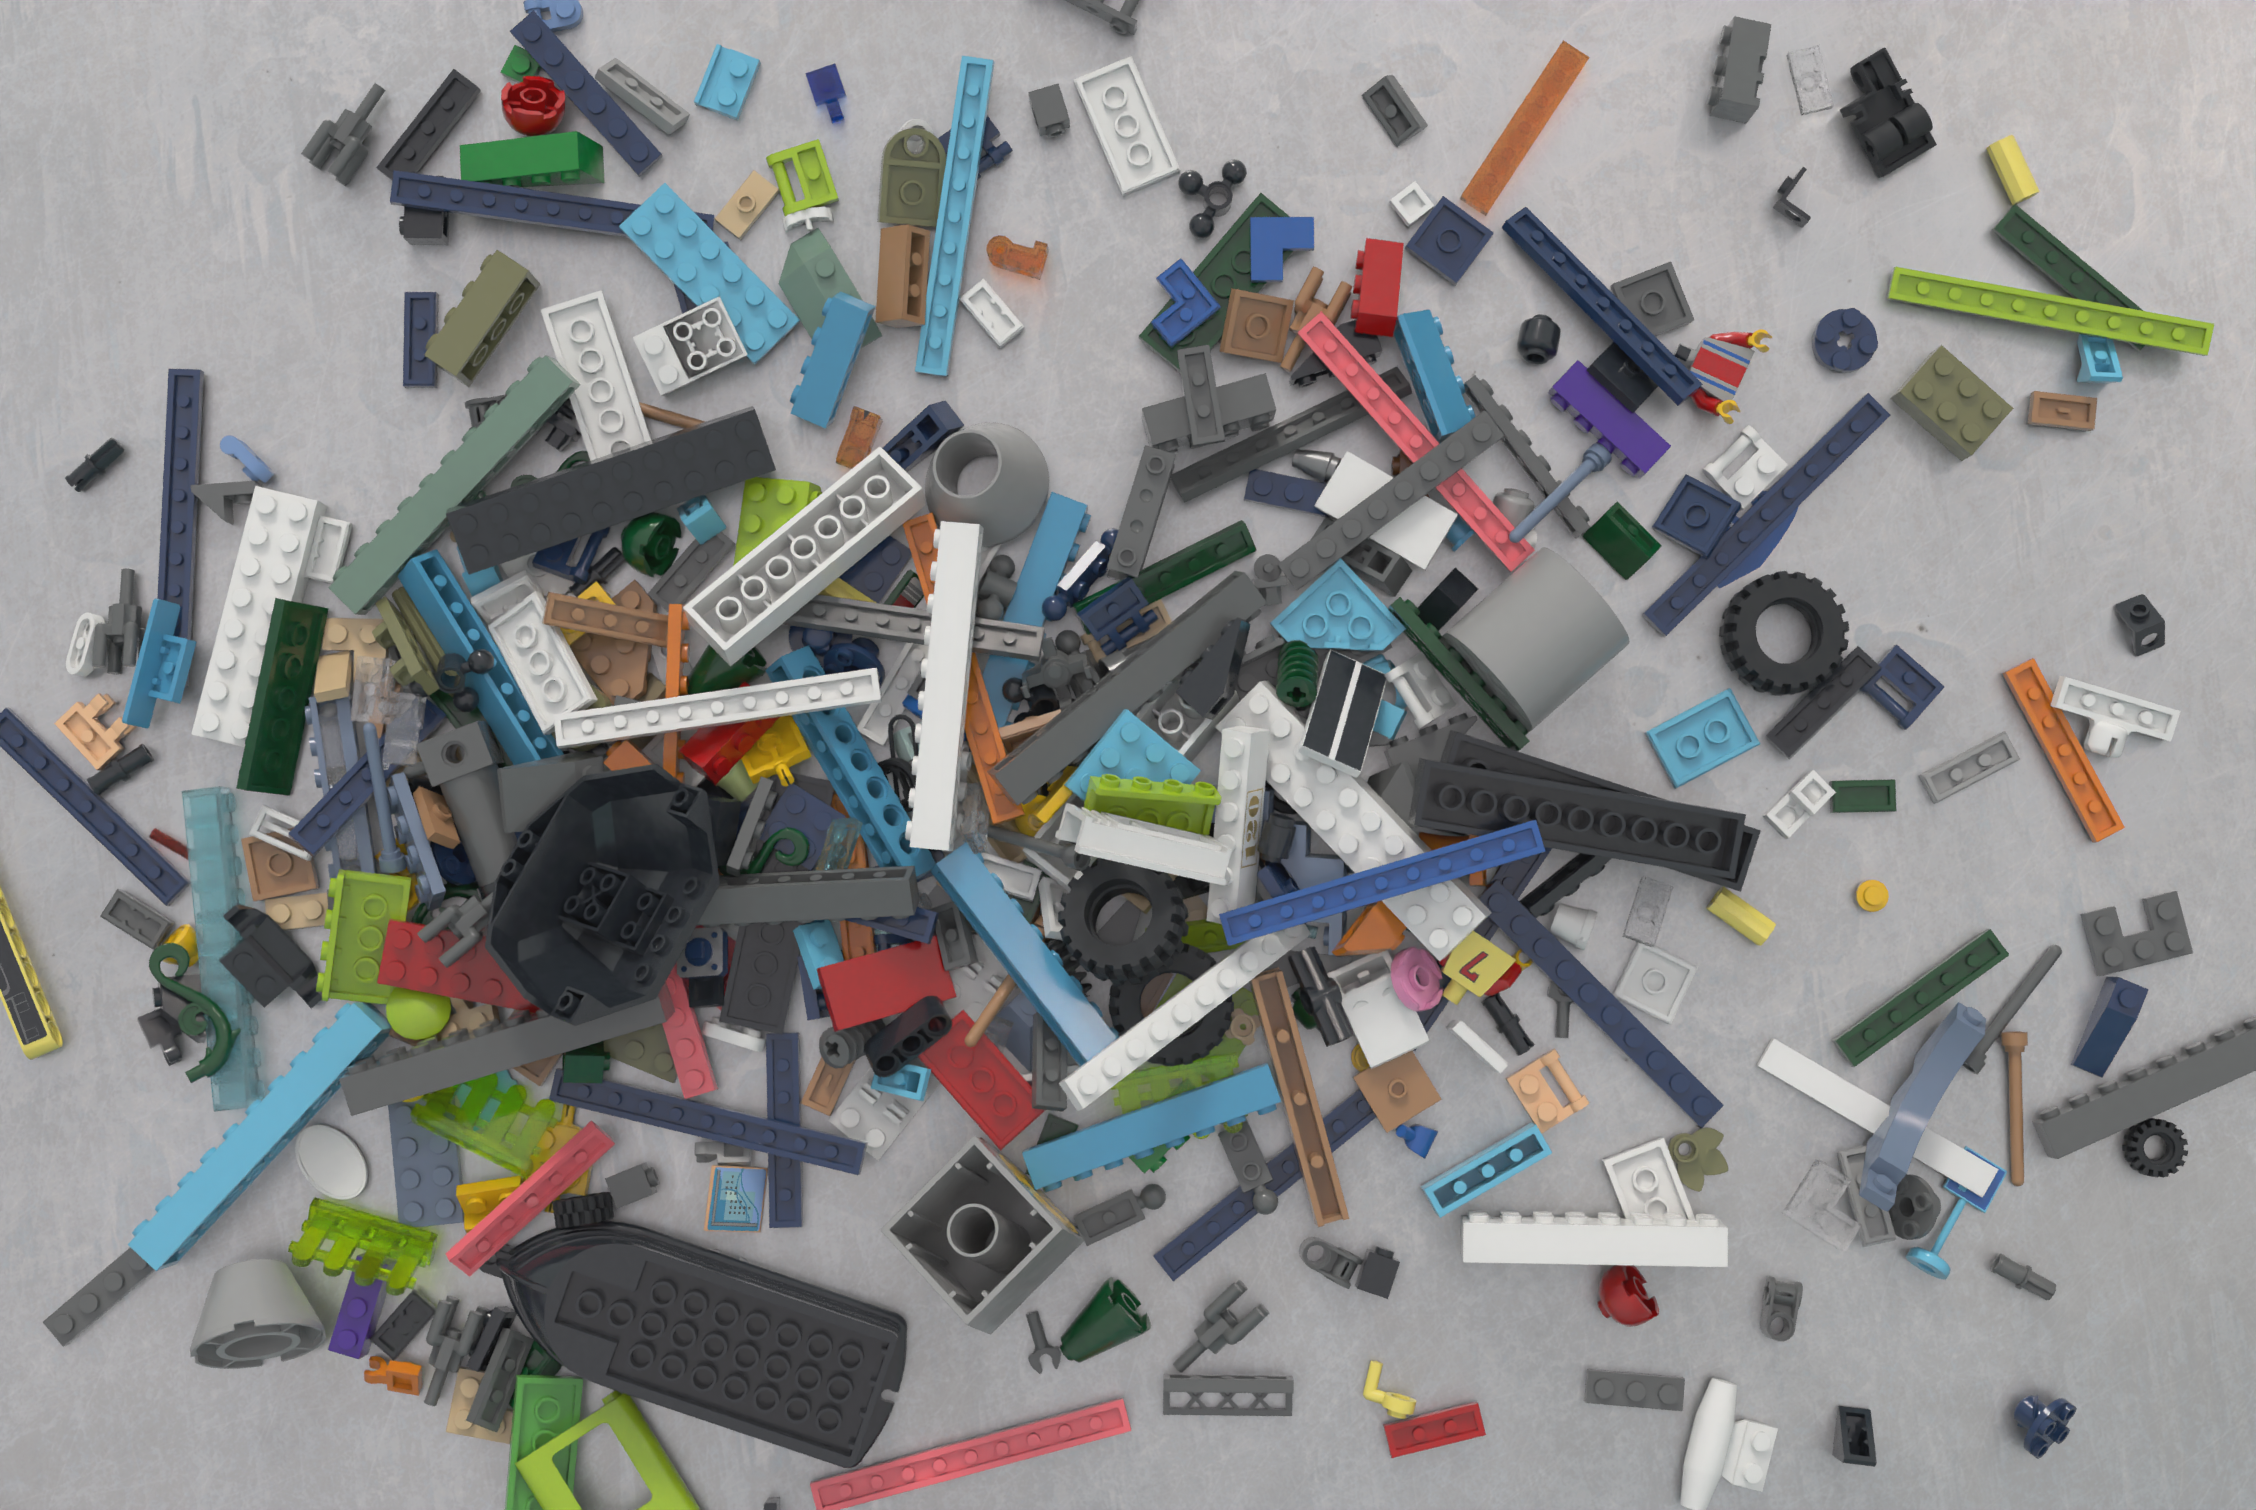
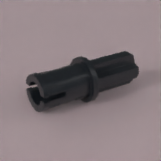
[65,438,125,492]
[569,547,626,597]

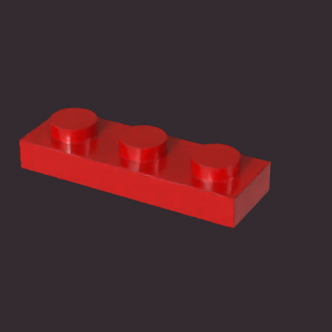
[1383,1401,1486,1458]

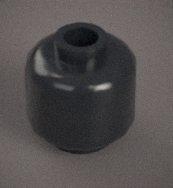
[1517,314,1561,364]

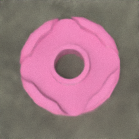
[1391,947,1443,1011]

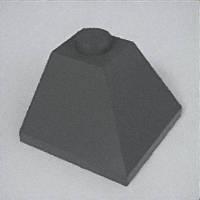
[1367,761,1418,828]

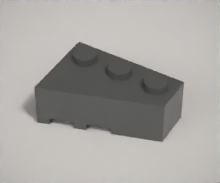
[1707,16,1772,124]

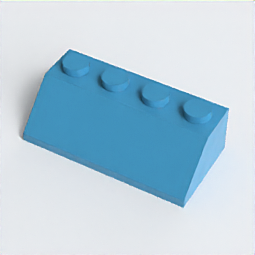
[1394,309,1476,443]

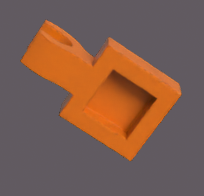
[364,1356,423,1396]

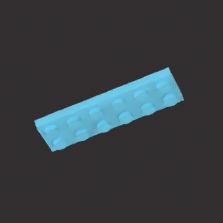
[619,183,800,365]

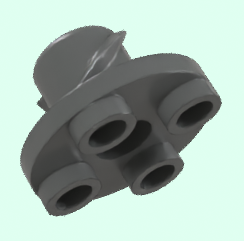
[1889,1174,1941,1240]

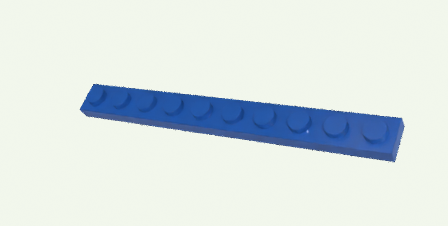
[1219,820,1546,946]

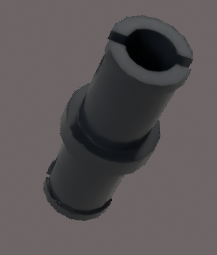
[87,743,154,796]
[1481,993,1535,1056]

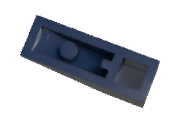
[882,400,965,472]
[2071,976,2149,1078]

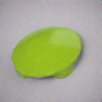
[386,987,452,1040]

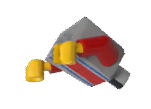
[1674,329,1772,424]

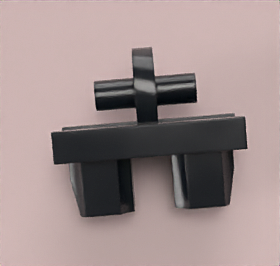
[535,398,582,452]

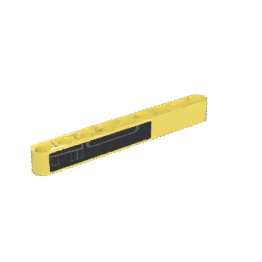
[0,887,63,1060]

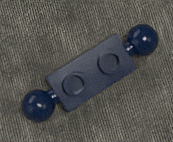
[1041,528,1119,621]

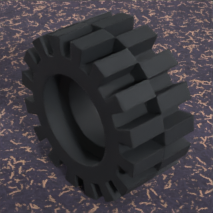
[2122,1118,2188,1178]
[552,1192,614,1228]

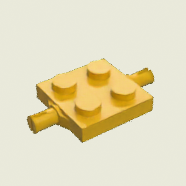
[741,715,812,786]
[523,1104,592,1213]

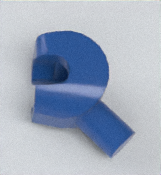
[1396,1124,1439,1159]

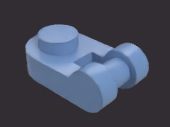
[523,0,583,32]
[220,435,274,483]

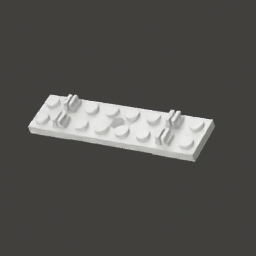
[828,934,1018,1160]

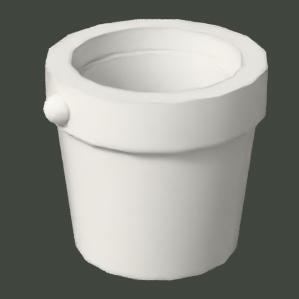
[1550,903,1598,951]

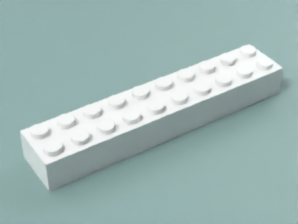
[1215,680,1492,961]

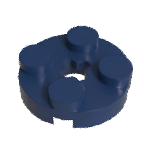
[1812,308,1878,373]

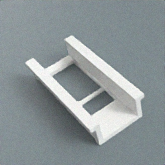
[1055,803,1232,886]

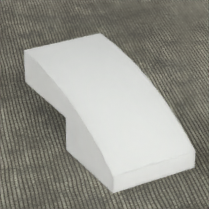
[1763,770,1836,839]

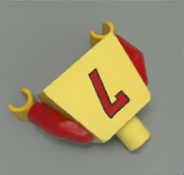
[1437,931,1532,1005]

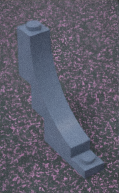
[1212,785,1348,955]
[1859,1002,1986,1212]

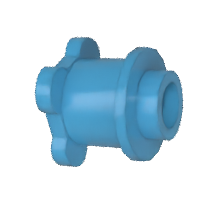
[1446,515,1475,552]

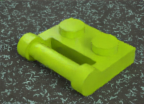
[766,139,839,217]

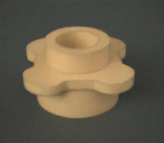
[1225,1008,1261,1045]

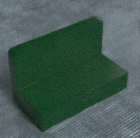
[1583,501,1662,580]

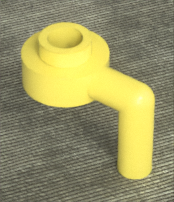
[1363,1360,1417,1419]

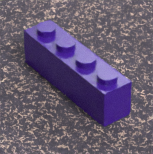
[1548,360,1671,478]

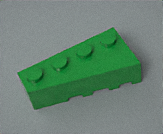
[460,131,605,188]

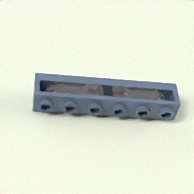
[305,693,378,879]

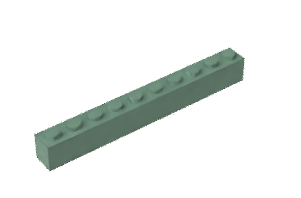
[328,355,581,615]

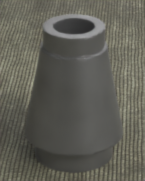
[1292,449,1341,483]

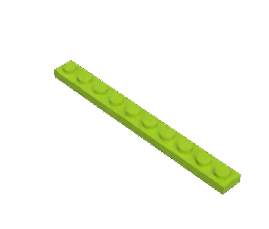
[1887,267,2214,356]

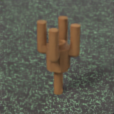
[1280,266,1352,373]

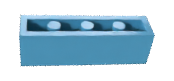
[790,292,876,429]

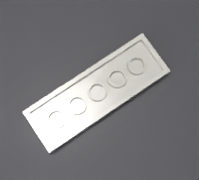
[540,290,652,461]

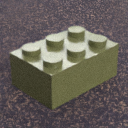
[1890,345,2014,461]

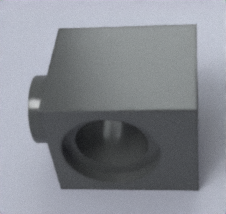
[1028,83,1070,137]
[605,1162,659,1209]

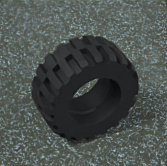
[1719,571,1849,696]
[1058,858,1189,985]
[1109,943,1234,1067]

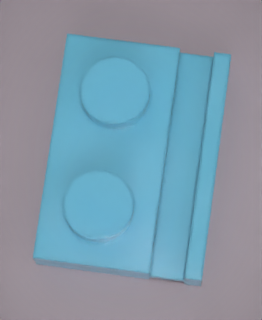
[694,44,761,121]

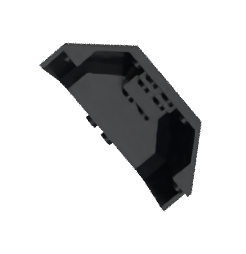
[485,764,720,1026]

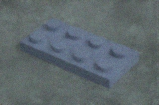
[386,772,446,911]
[388,1093,464,1229]

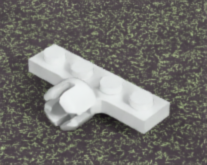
[2050,676,2181,758]

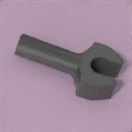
[1547,982,1572,1038]
[1026,1311,1061,1374]

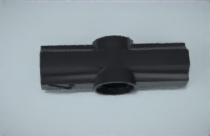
[1288,946,1354,1047]

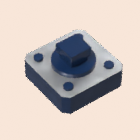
[677,927,728,979]

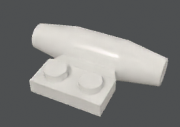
[1680,1377,1778,1510]

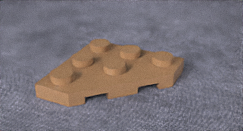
[570,580,657,706]

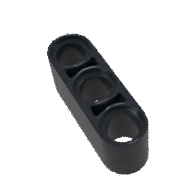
[864,996,952,1077]

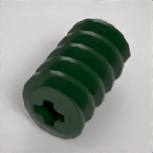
[1276,640,1319,707]

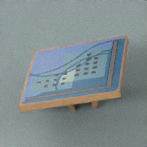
[704,1165,768,1232]

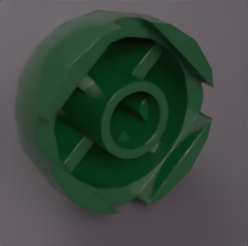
[621,512,682,577]

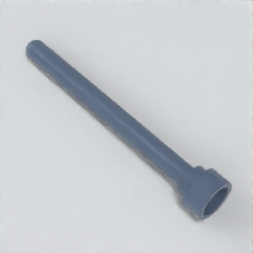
[1509,443,1612,543]
[363,723,407,873]

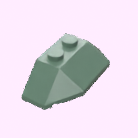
[778,228,883,349]

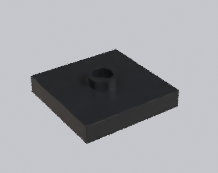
[1586,341,1658,413]

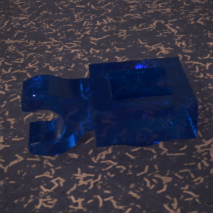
[805,63,846,124]

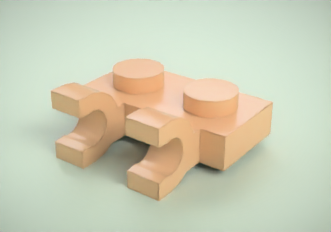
[54,693,138,770]

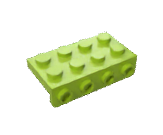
[733,477,822,566]
[1084,774,1222,836]
[316,869,412,1005]

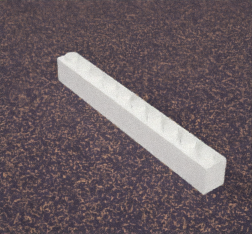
[905,521,984,851]

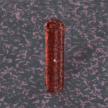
[149,828,196,862]

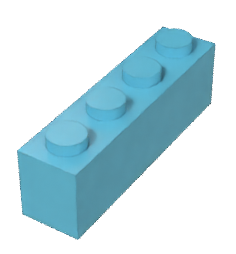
[1420,1123,1552,1218]

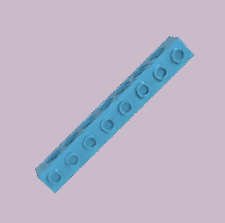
[765,646,936,880]

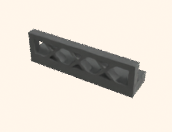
[1163,1374,1294,1416]

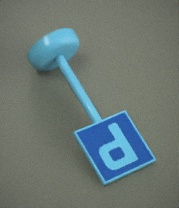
[1906,1146,2007,1280]

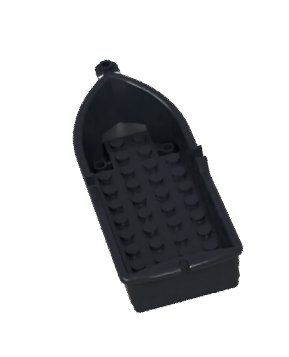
[479,1221,907,1468]

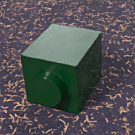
[562,1041,610,1084]

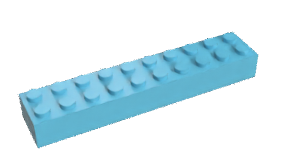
[128,1002,392,1271]

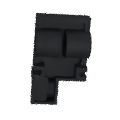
[1840,47,1937,178]

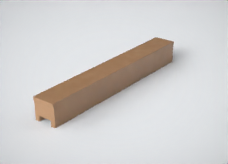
[1249,967,1350,1227]

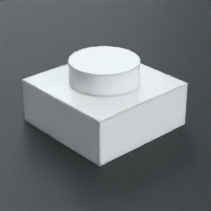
[1389,181,1435,228]

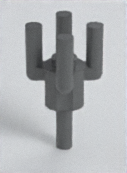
[301,83,386,186]
[92,568,146,675]
[417,892,493,968]
[1173,1280,1270,1373]
[424,1296,490,1406]

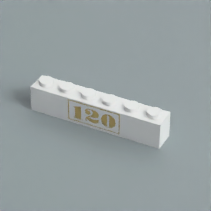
[1207,725,1270,924]

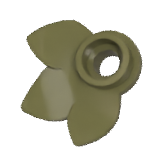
[1668,1128,1729,1192]

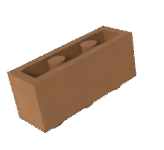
[875,224,930,328]

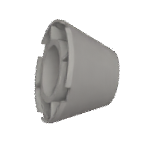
[925,422,1049,547]
[190,1259,326,1369]

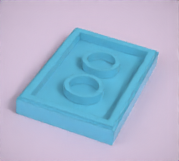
[1645,688,1760,789]

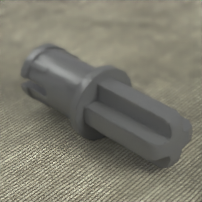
[1991,1254,2056,1300]

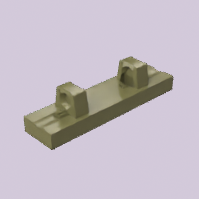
[372,596,439,695]

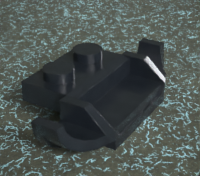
[219,905,322,1009]

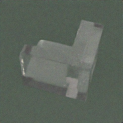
[382,724,420,770]

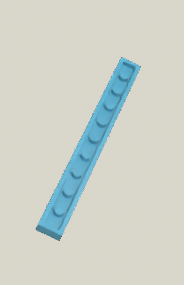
[915,56,995,377]

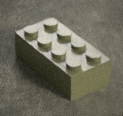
[424,250,540,387]

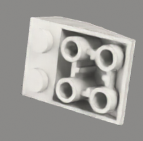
[633,296,748,396]
[1327,950,1430,1069]

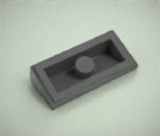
[1362,75,1428,146]

